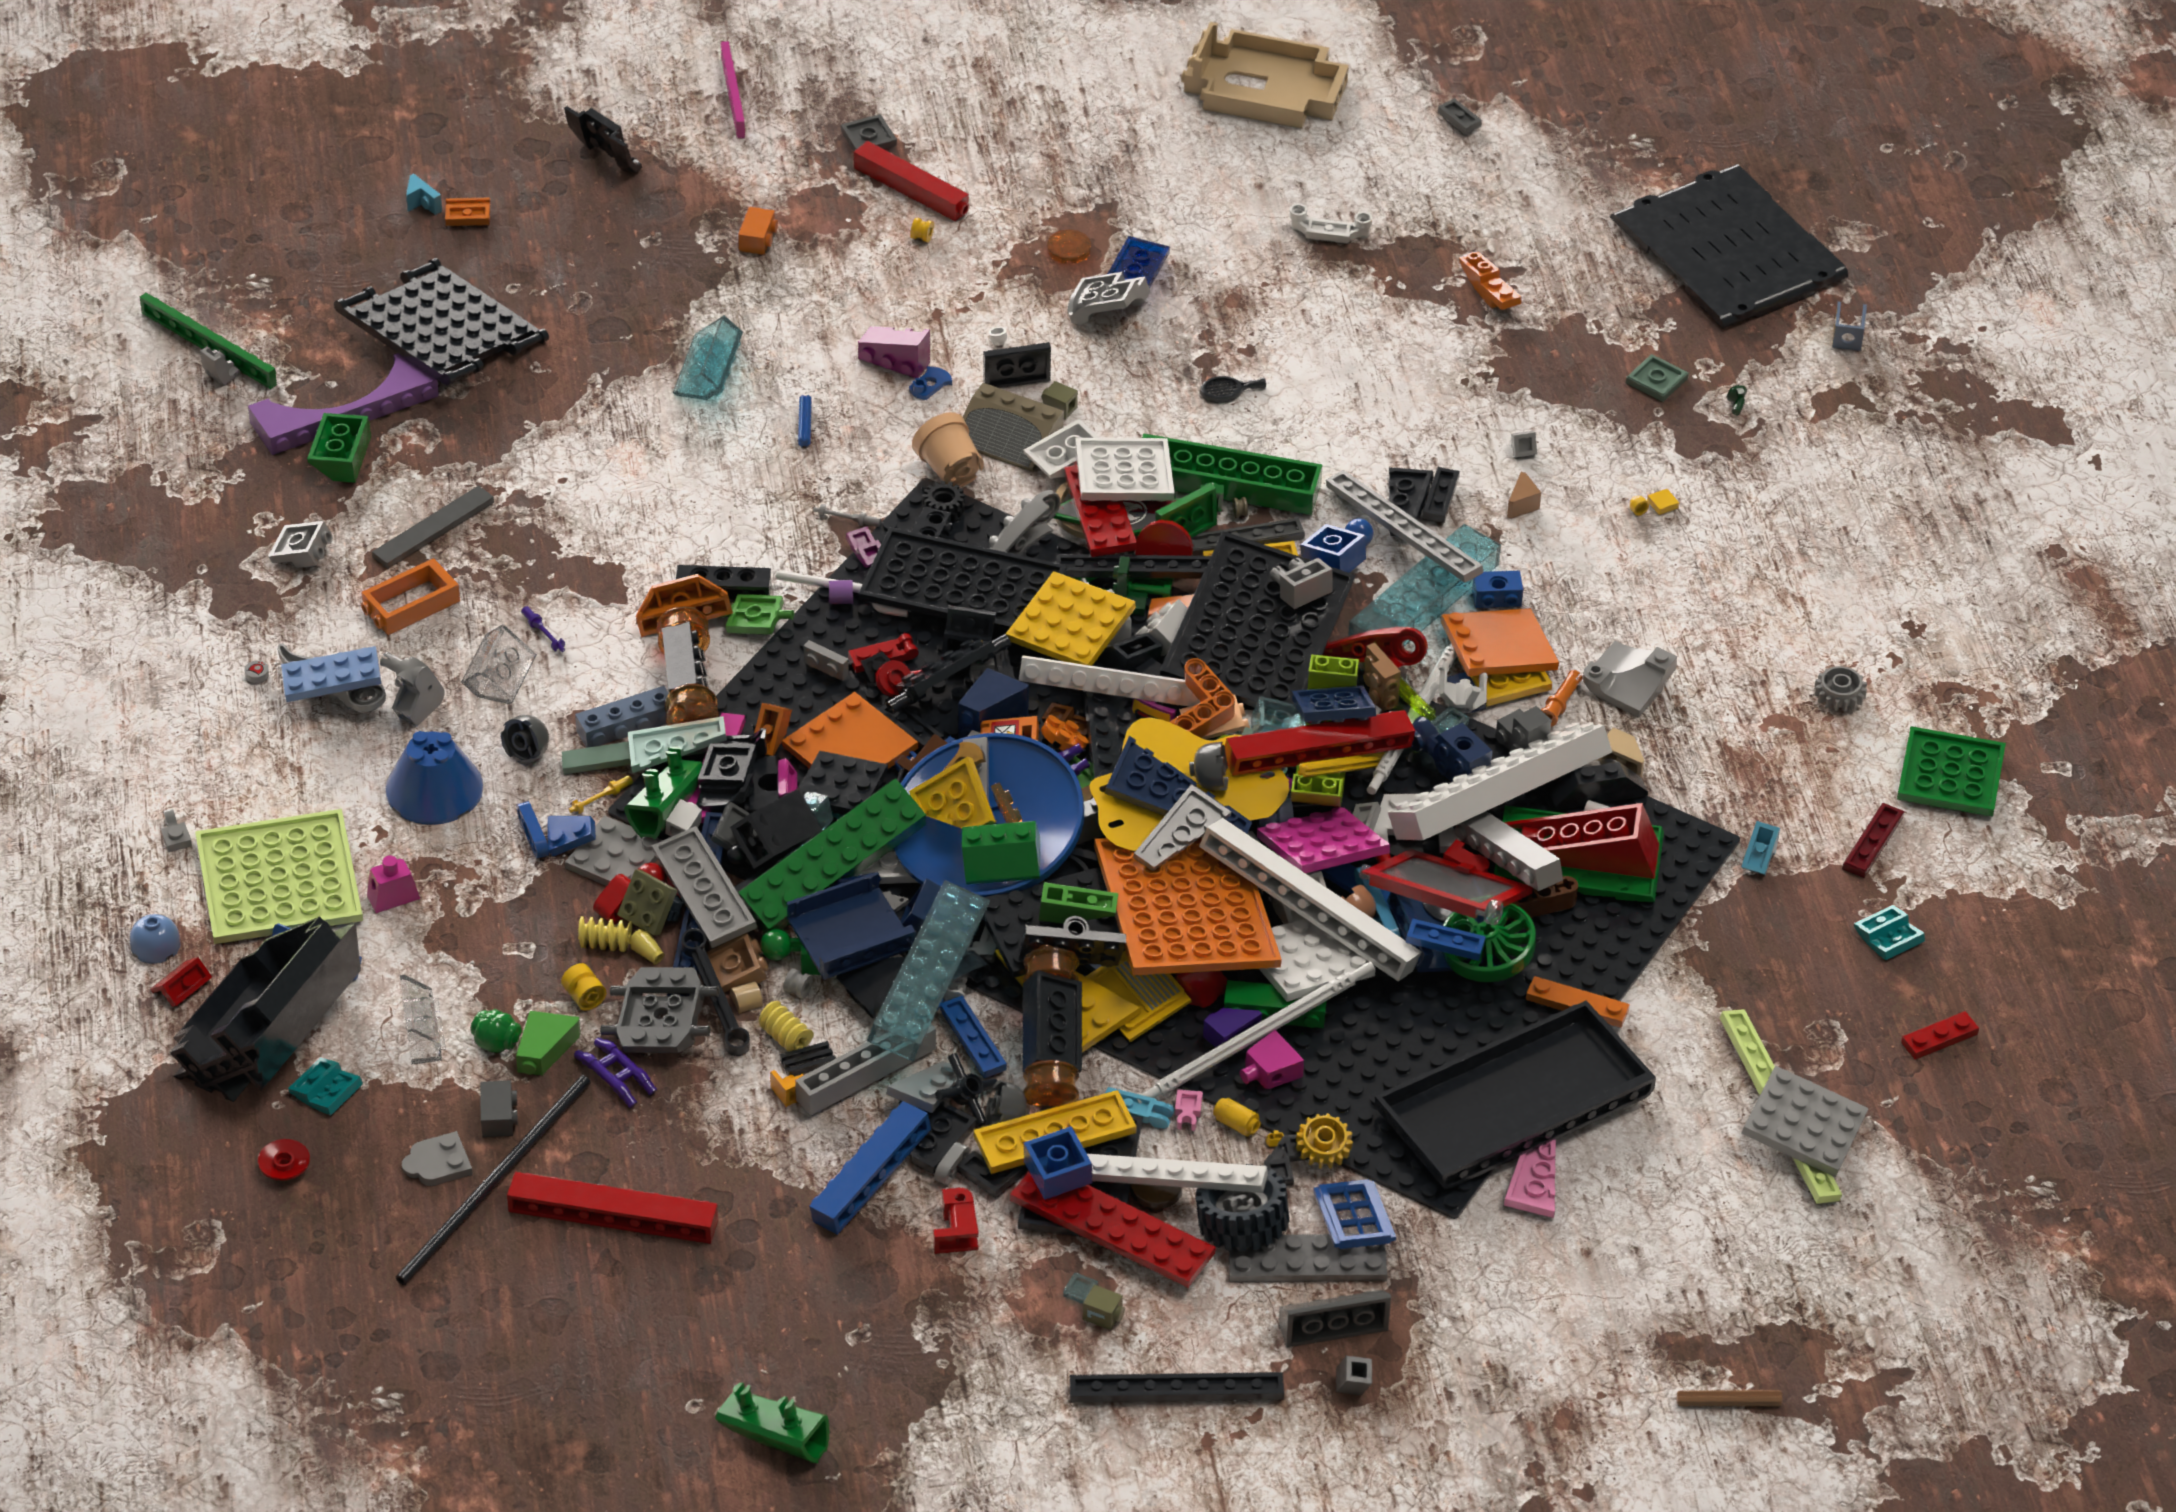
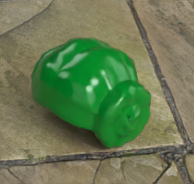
[470,1009,522,1054]

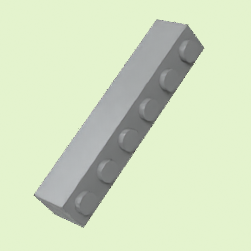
[1455,811,1563,891]
[795,1014,936,1116]

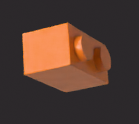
[738,206,778,255]

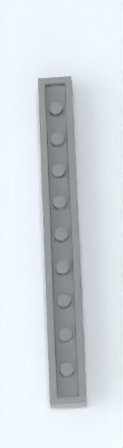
[1326,470,1483,583]

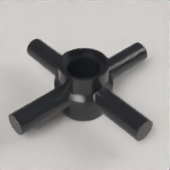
[935,1053,998,1126]

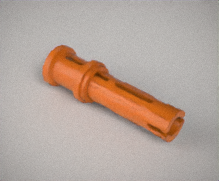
[1540,670,1583,727]

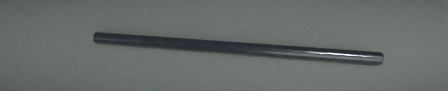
[396,1075,591,1285]

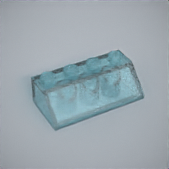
[673,315,743,400]

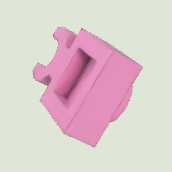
[1175,1090,1203,1131]

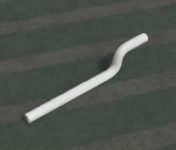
[775,570,909,617]

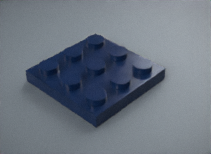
[1292,686,1376,724]

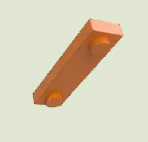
[1526,976,1630,1028]

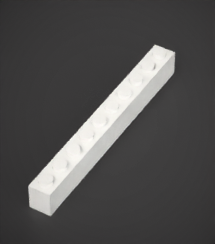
[1199,818,1421,981]

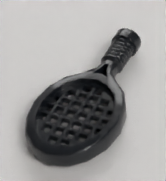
[1200,376,1266,403]

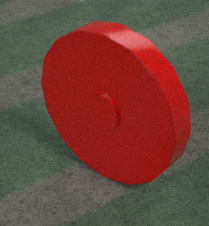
[1135,520,1193,556]

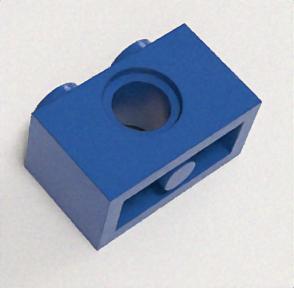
[1472,570,1523,608]

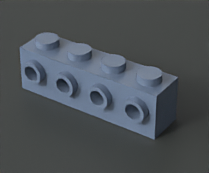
[575,686,676,748]

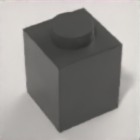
[1336,1356,1372,1395]

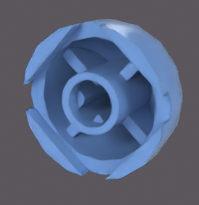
[130,914,180,964]

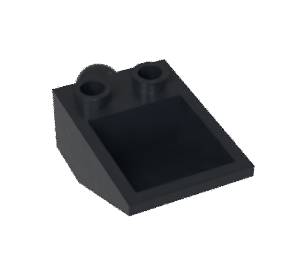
[727,789,823,869]

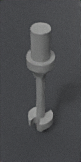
[813,504,881,527]

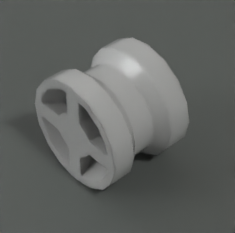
[783,968,813,999]

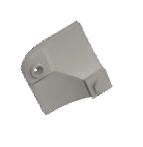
[1068,272,1150,325]
[1583,641,1678,717]

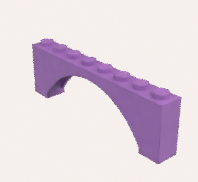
[248,353,439,455]

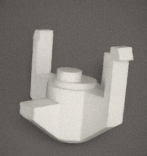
[1438,663,1488,714]

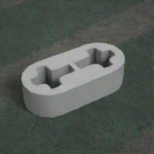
[934,1142,970,1185]

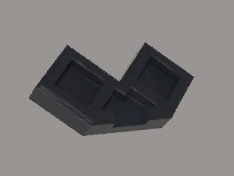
[1263,1134,1309,1186]

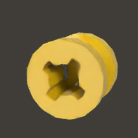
[910,217,934,242]

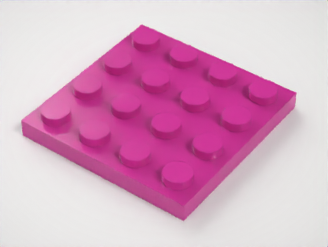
[1257,807,1390,873]

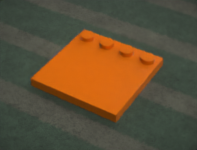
[1440,608,1559,676]
[782,692,918,769]

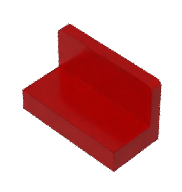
[150,957,212,1007]

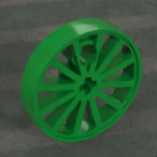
[1443,899,1536,982]

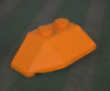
[636,574,733,637]

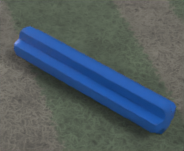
[798,395,812,447]

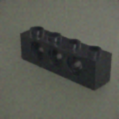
[676,565,771,603]

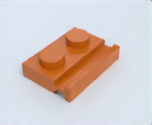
[445,198,490,226]

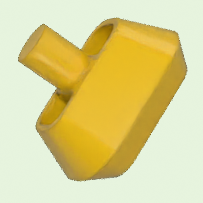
[1265,1130,1284,1147]

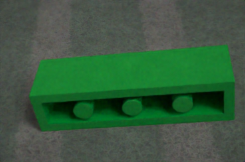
[1224,980,1327,1028]

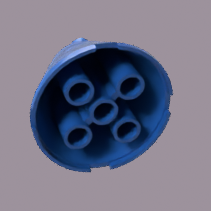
[385,731,483,825]

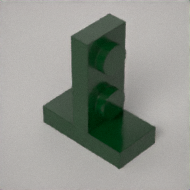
[1101,556,1147,616]

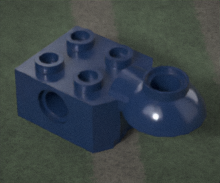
[1411,716,1492,782]

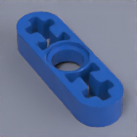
[516,801,549,859]

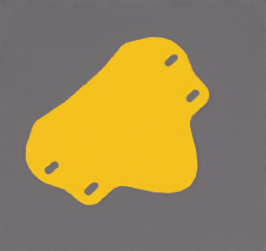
[1089,718,1289,851]

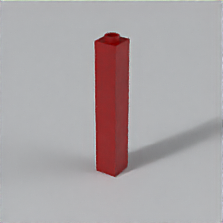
[854,141,969,221]

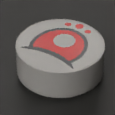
[244,661,269,683]

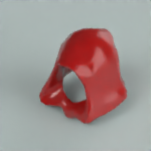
[1174,971,1229,1008]

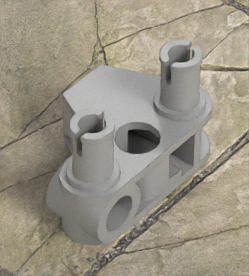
[380,652,445,726]

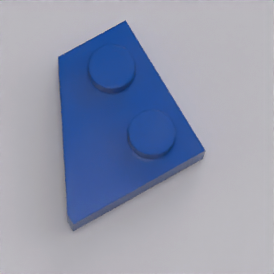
[548,815,596,856]

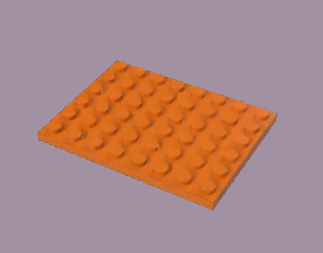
[1094,835,1282,975]

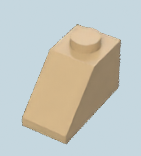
[1598,727,1644,778]

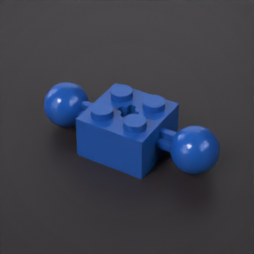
[1300,518,1374,573]

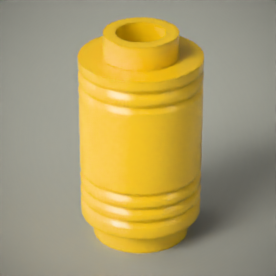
[1213,1098,1261,1137]

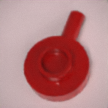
[876,660,922,697]

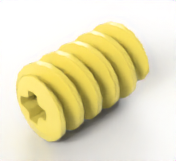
[578,916,632,952]
[759,1001,814,1052]

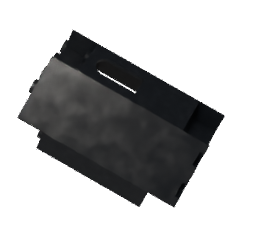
[170,916,361,1102]

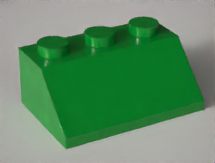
[307,413,371,483]
[962,821,1040,885]

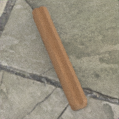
[1676,1390,1783,1406]

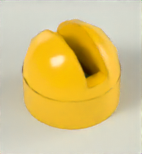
[1629,495,1650,516]

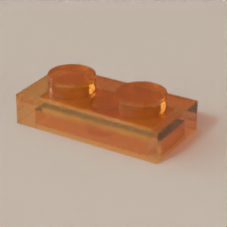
[991,782,1023,823]

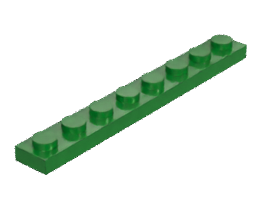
[140,292,277,390]

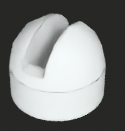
[989,327,1007,346]

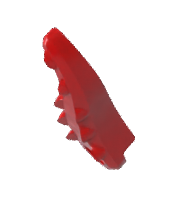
[1323,627,1428,668]

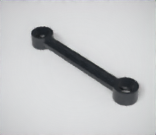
[681,929,750,1056]

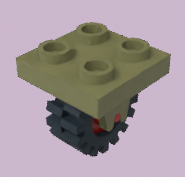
[617,869,684,936]

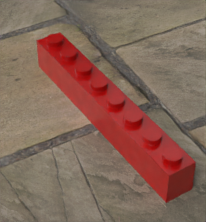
[1225,710,1415,776]
[507,1172,718,1244]

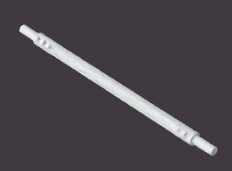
[1367,644,1457,794]
[1137,961,1375,1104]

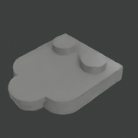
[402,1131,473,1186]

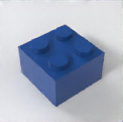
[1024,1126,1092,1200]

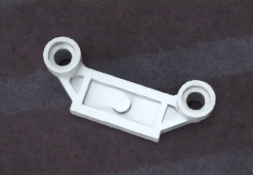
[1289,204,1372,243]

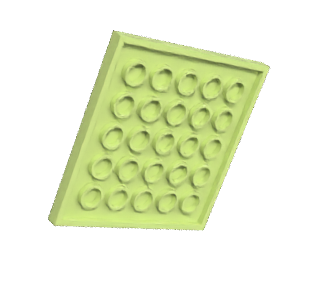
[195,809,363,944]

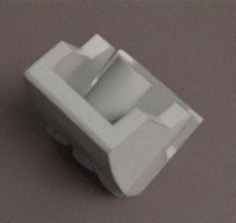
[200,346,240,385]

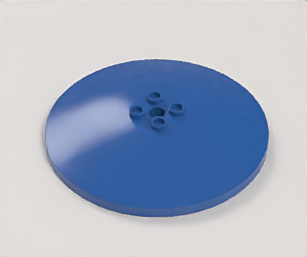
[894,733,1085,901]

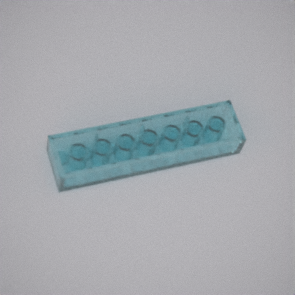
[1348,524,1501,646]
[867,880,990,1062]

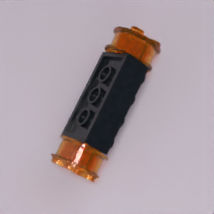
[656,607,719,725]
[1022,945,1082,1107]

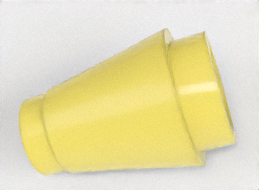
[629,929,665,964]

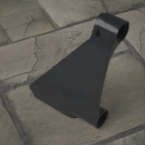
[836,950,991,1030]

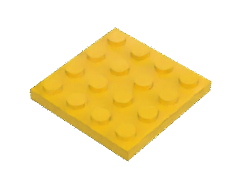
[1006,571,1136,666]

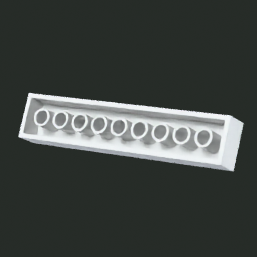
[1388,722,1612,840]

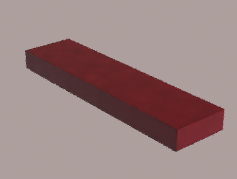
[1842,803,1905,878]

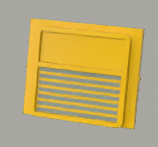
[1085,951,1192,1042]

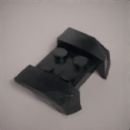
[564,106,642,172]
[696,728,767,811]

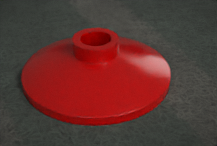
[258,1139,310,1181]

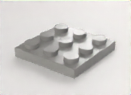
[565,816,663,886]

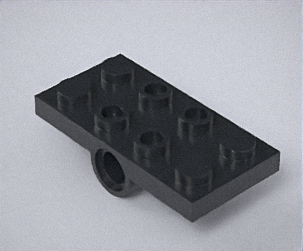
[1019,916,1126,967]

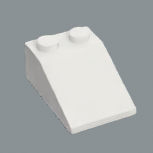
[1024,419,1099,478]

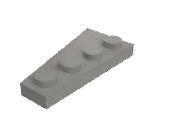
[1133,784,1231,871]

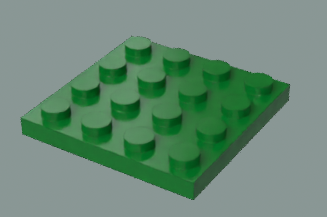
[1897,726,2006,817]

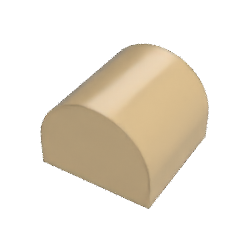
[730,981,763,1013]

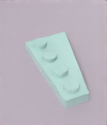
[628,716,727,773]

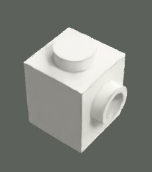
[665,799,702,836]

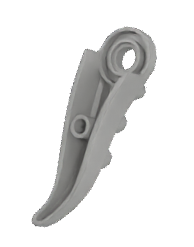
[989,490,1061,555]
[277,643,386,712]

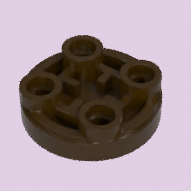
[1130,1183,1182,1213]

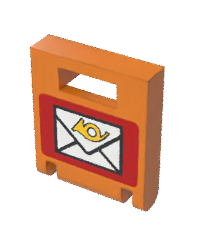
[980,716,1039,741]

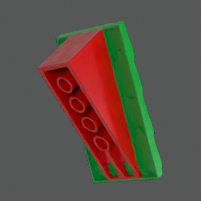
[1494,803,1664,902]

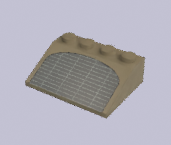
[963,383,1064,472]

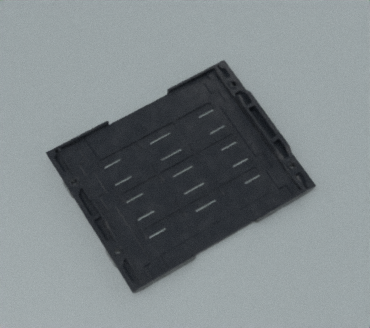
[1610,164,1849,328]

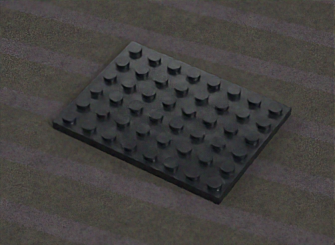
[1160,531,1356,720]

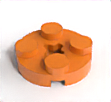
[1041,715,1089,755]

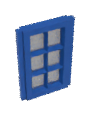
[1313,1179,1396,1249]

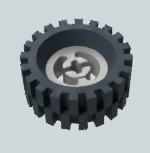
[1195,1164,1290,1251]

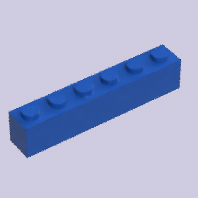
[809,1101,931,1235]

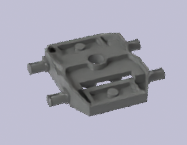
[600,967,720,1053]

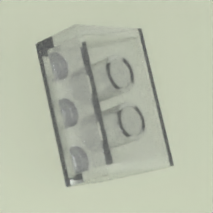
[461,624,537,705]
[400,974,446,1065]

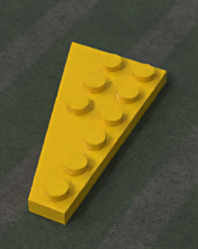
[995,949,1142,1052]

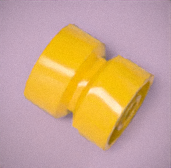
[561,963,607,1011]

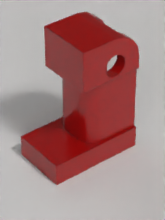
[933,1188,979,1254]

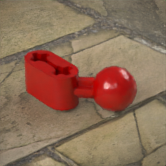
[593,862,666,925]

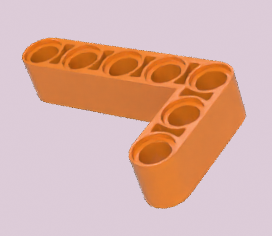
[1170,658,1235,738]

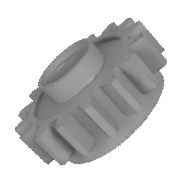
[1814,666,1867,712]

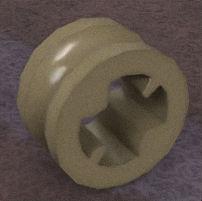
[1232,497,1248,518]

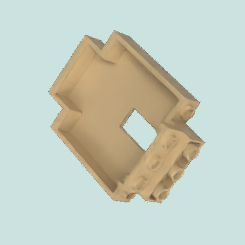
[1181,22,1349,129]

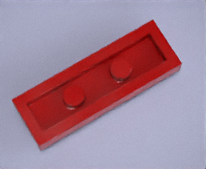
[1901,1011,1979,1060]

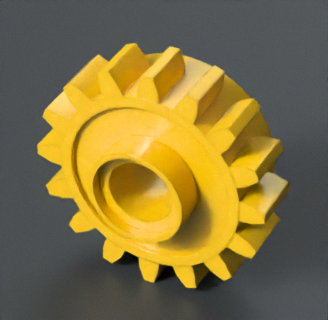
[1296,1114,1353,1169]

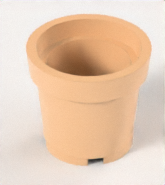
[912,412,984,488]

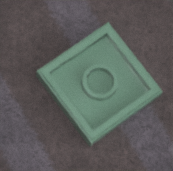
[1626,354,1689,402]

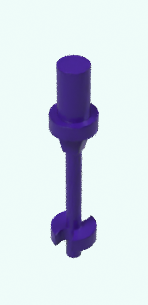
[521,606,565,652]

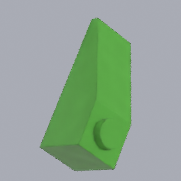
[1039,882,1119,924]

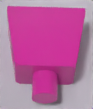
[367,855,420,913]
[1240,1030,1304,1089]

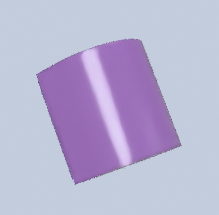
[829,580,853,604]

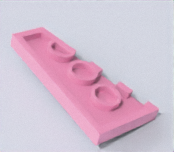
[1504,1139,1556,1218]

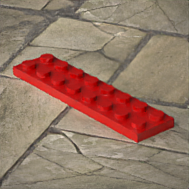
[1010,1172,1216,1288]

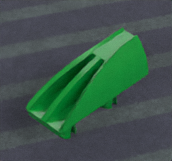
[624,746,703,840]
[715,1382,829,1463]

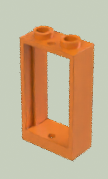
[361,558,460,635]

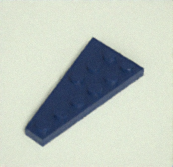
[1105,736,1252,835]

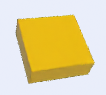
[1647,489,1679,515]

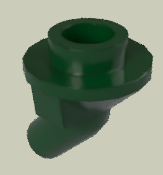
[1726,385,1747,415]

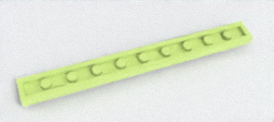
[1720,1009,1842,1204]

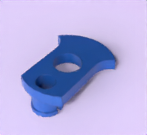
[909,366,952,400]

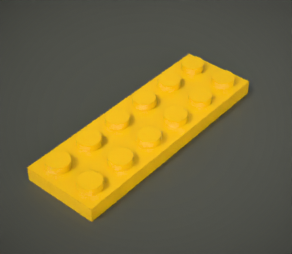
[974,1090,1136,1174]

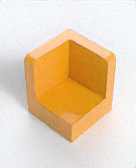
[770,1070,804,1107]

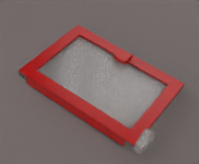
[1359,849,1533,925]

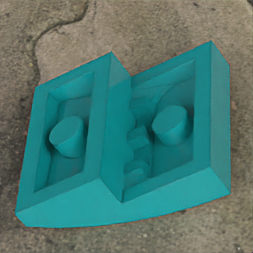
[1854,905,1925,960]
[288,1057,363,1115]

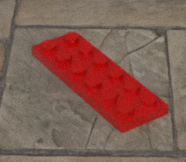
[1064,464,1137,557]

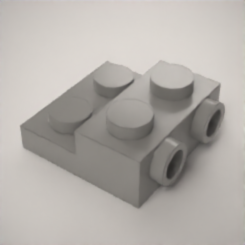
[268,521,333,568]

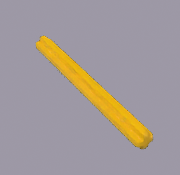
[1297,752,1385,778]

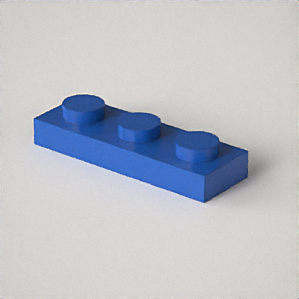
[1406,919,1486,961]

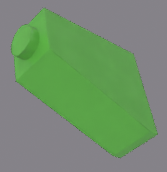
[516,1011,581,1075]

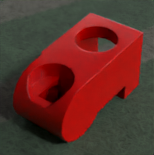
[1442,839,1489,884]

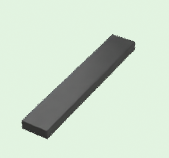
[372,485,494,569]

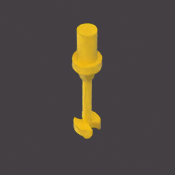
[568,775,633,814]

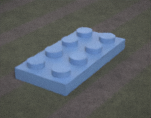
[281,646,382,702]

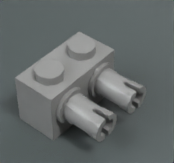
[1269,557,1332,609]

